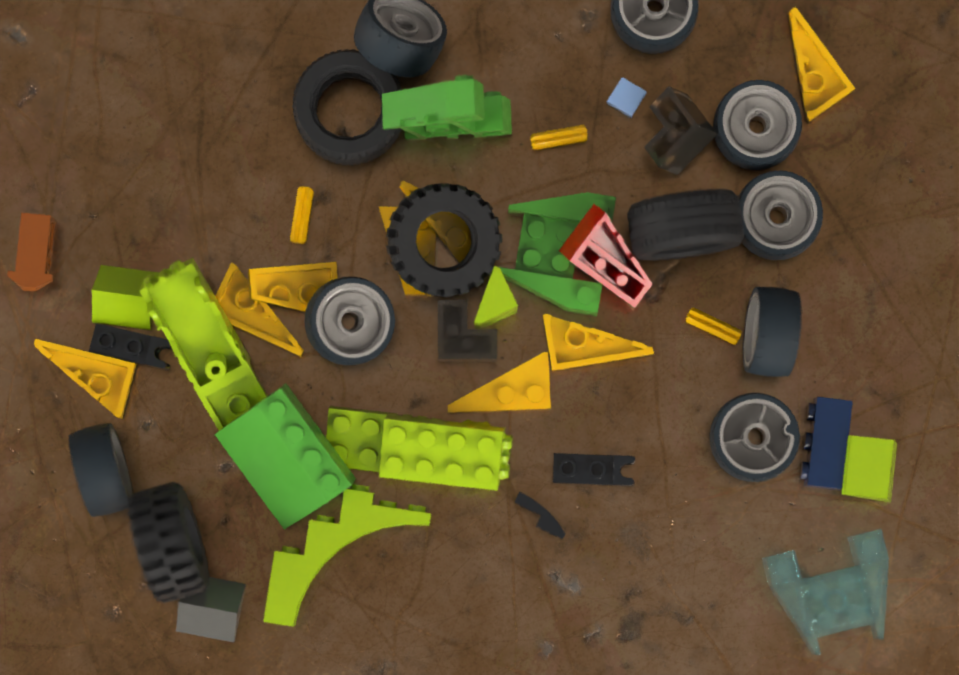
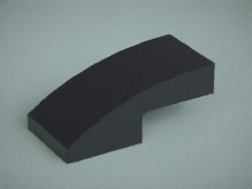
[514,492,565,540]

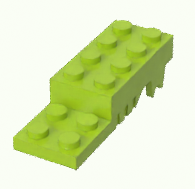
[139,258,268,430]
[326,406,513,490]

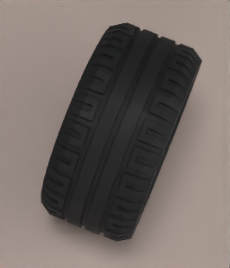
[292,49,402,165]
[627,189,744,260]

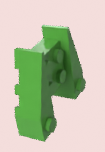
[382,75,512,140]
[499,192,616,317]

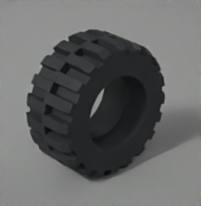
[386,183,502,297]
[128,482,210,603]

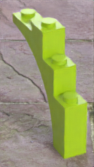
[263,484,431,626]

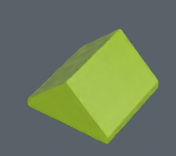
[92,265,159,331]
[474,266,518,330]
[841,435,897,502]

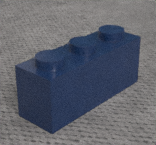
[800,397,853,491]

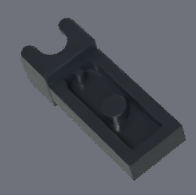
[89,323,172,371]
[553,453,636,487]

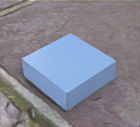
[607,77,647,118]

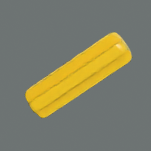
[530,125,588,150]
[290,186,314,244]
[685,307,742,345]

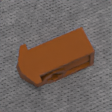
[7,213,56,292]

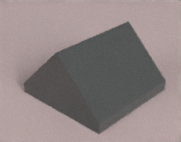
[176,577,246,642]

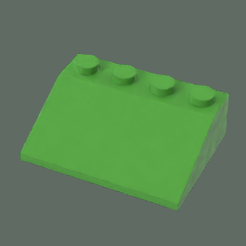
[214,383,356,530]

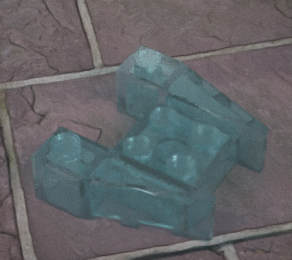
[762,529,889,655]

